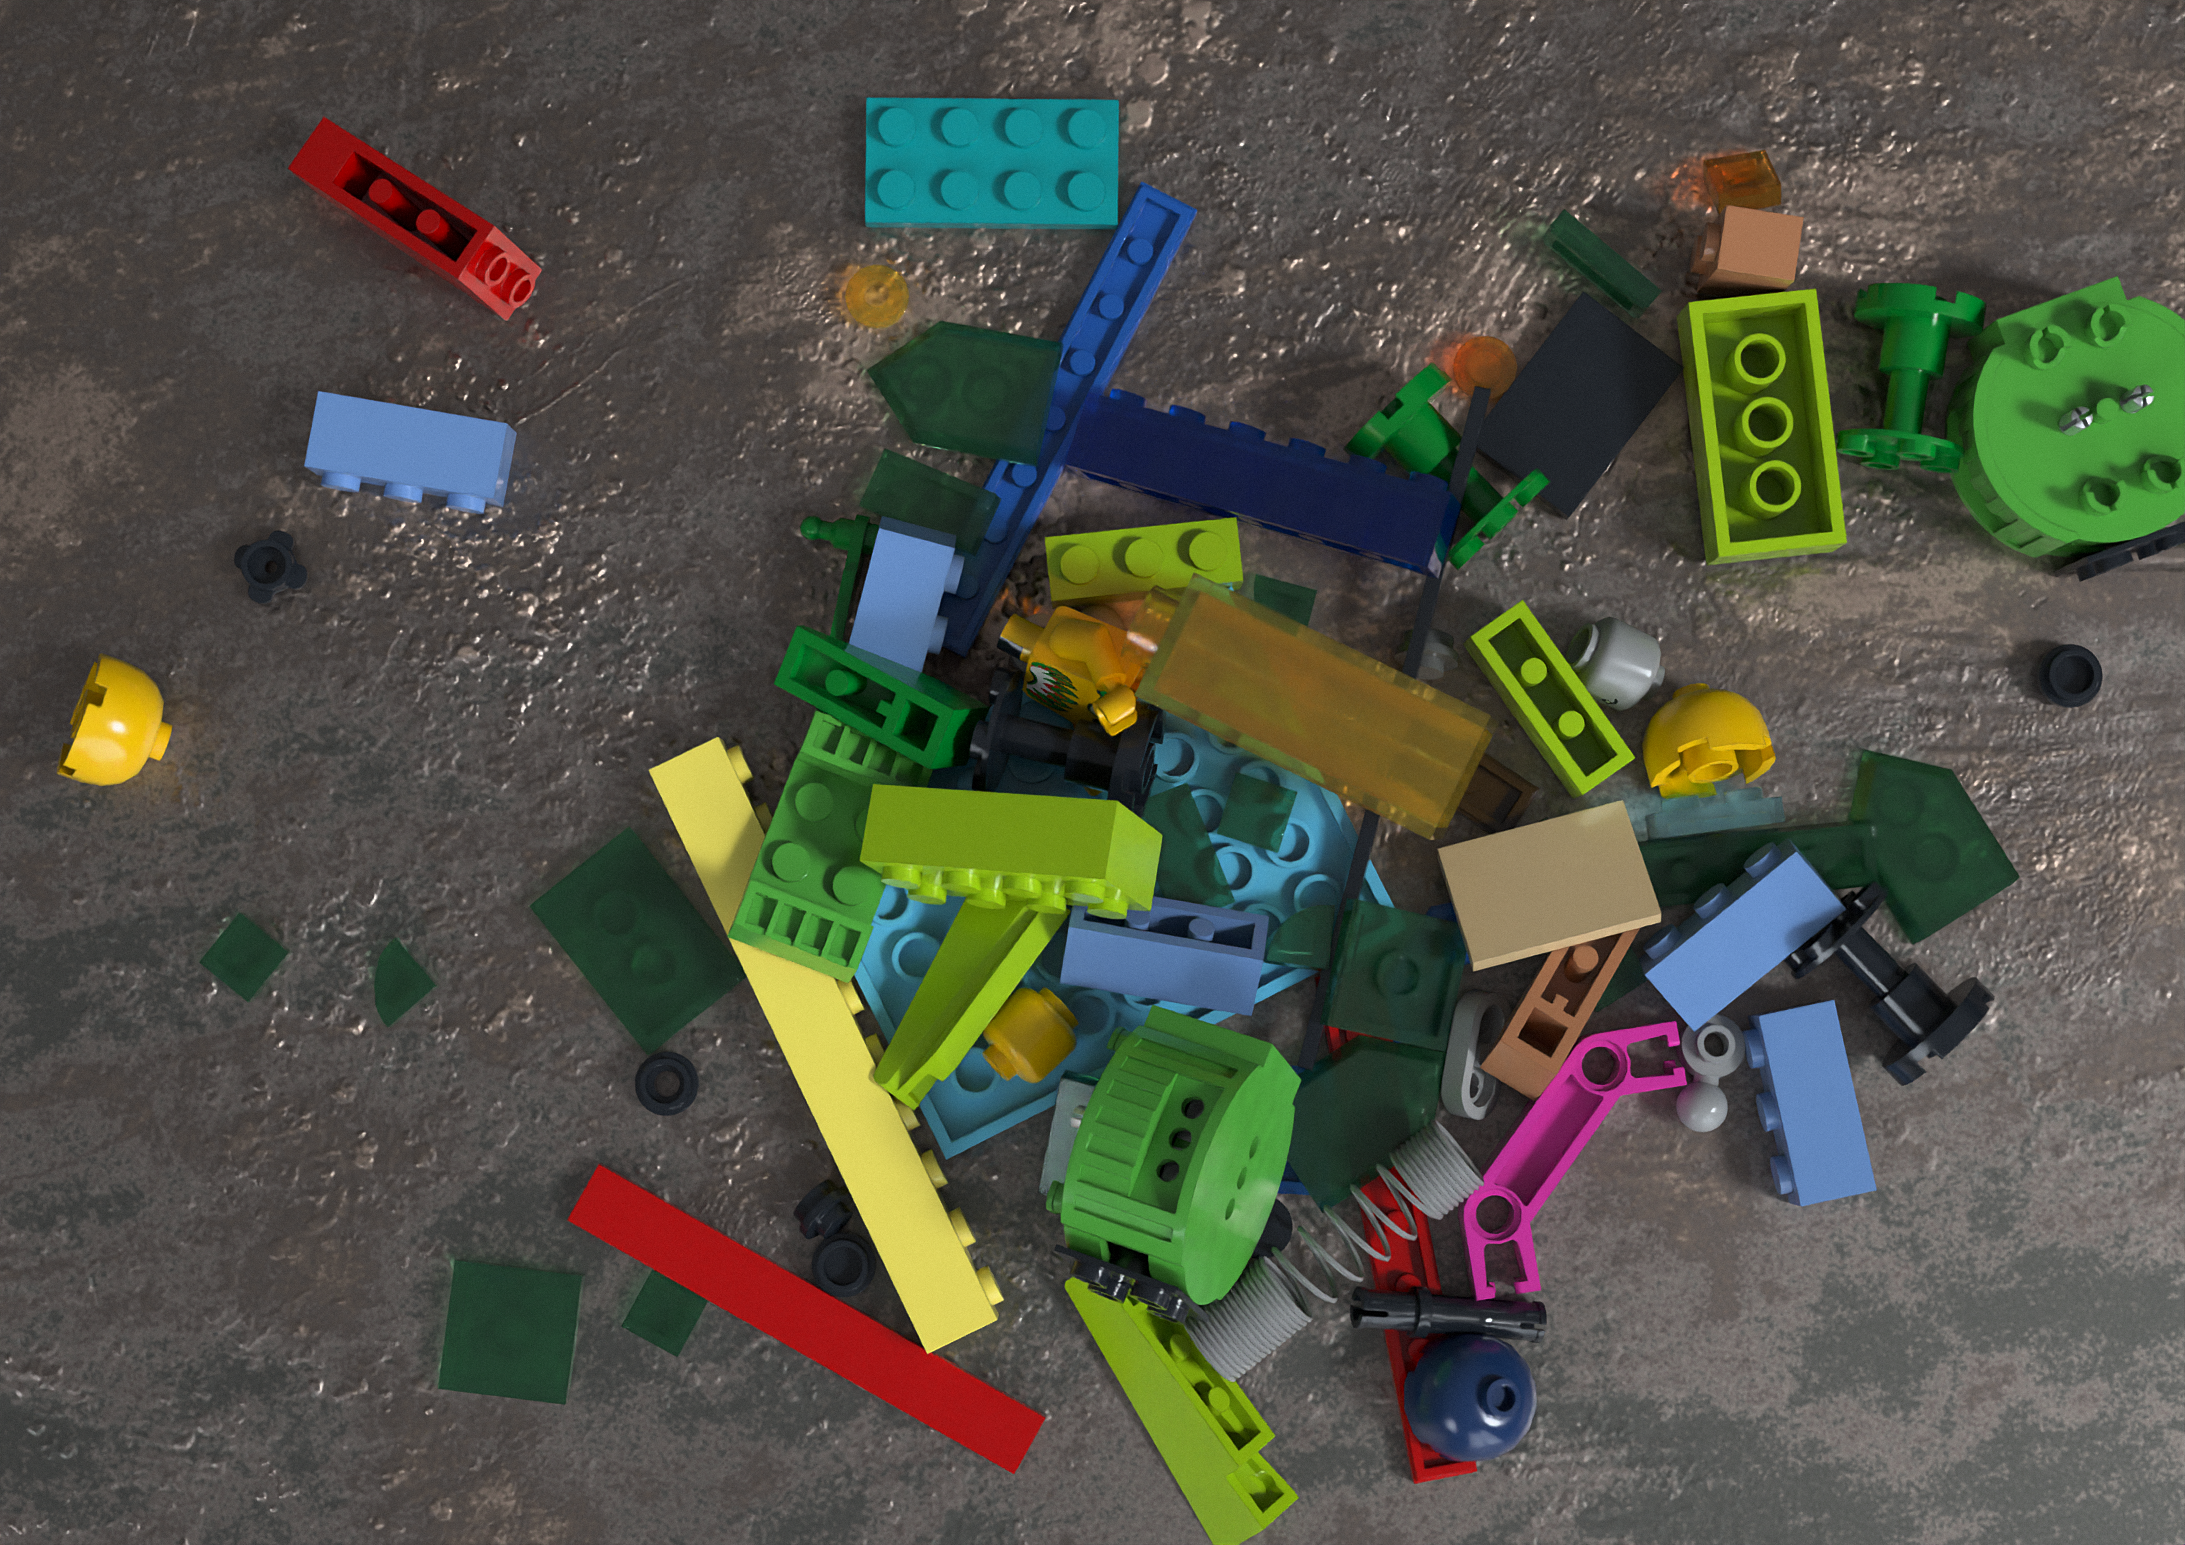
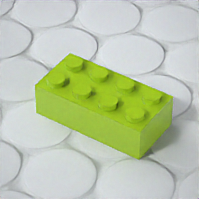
[1677,288,1847,566]
[860,784,1163,919]

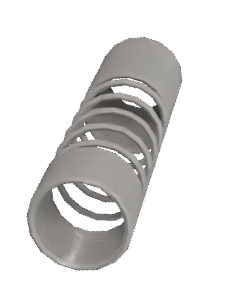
[1184,1120,1484,1382]

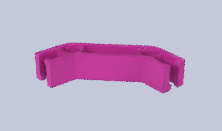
[1458,1021,1687,1301]

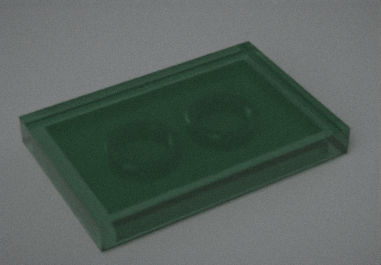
[530,826,747,1056]

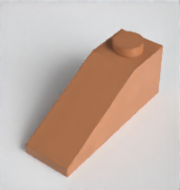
[1480,928,1640,1102]

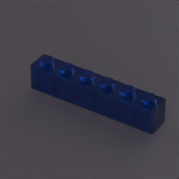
[1065,388,1461,579]

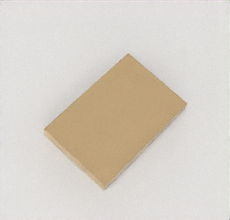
[1437,800,1662,972]

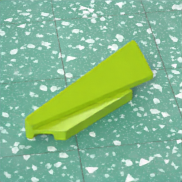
[873,897,1071,1110]
[1065,1277,1299,1545]

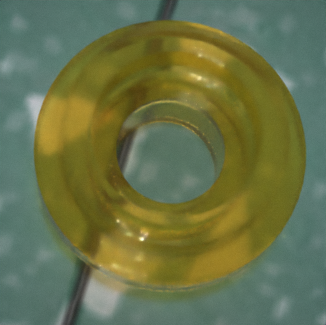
[846,265,909,329]

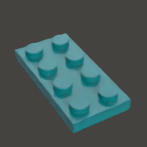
[865,97,1119,230]

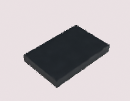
[1476,291,1684,520]

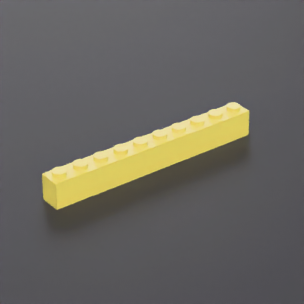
[649,737,1004,1354]

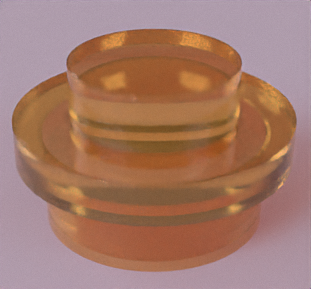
[1453,336,1517,400]

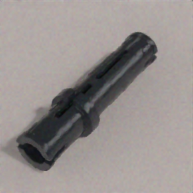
[1350,1286,1547,1343]

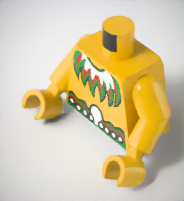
[997,606,1154,796]

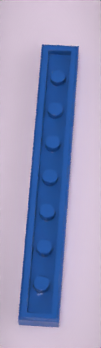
[937,181,1197,659]

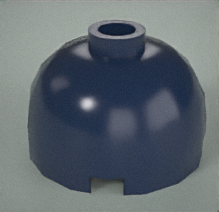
[1404,1333,1537,1462]

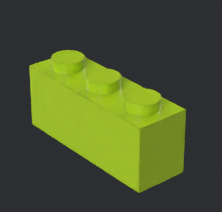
[1045,517,1243,609]
[1463,600,1635,799]

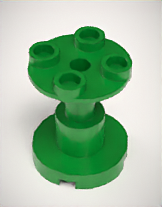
[1835,283,1987,474]
[1343,362,1550,571]

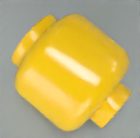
[982,987,1079,1083]

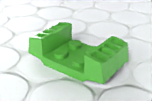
[727,709,933,983]

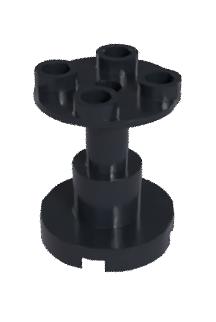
[970,667,1166,819]
[1783,880,1995,1086]

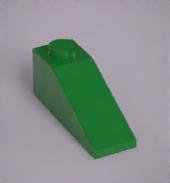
[774,625,990,769]

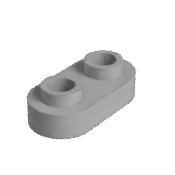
[1439,989,1511,1120]

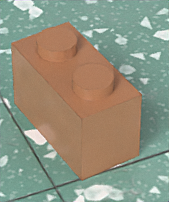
[1690,205,1804,298]

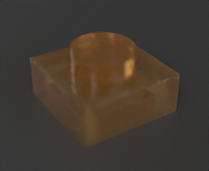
[1703,150,1781,215]

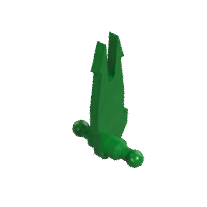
[800,514,879,712]

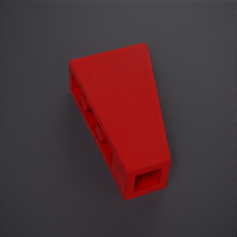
[287,117,542,321]

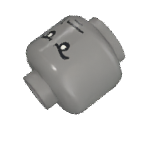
[1565,617,1665,711]

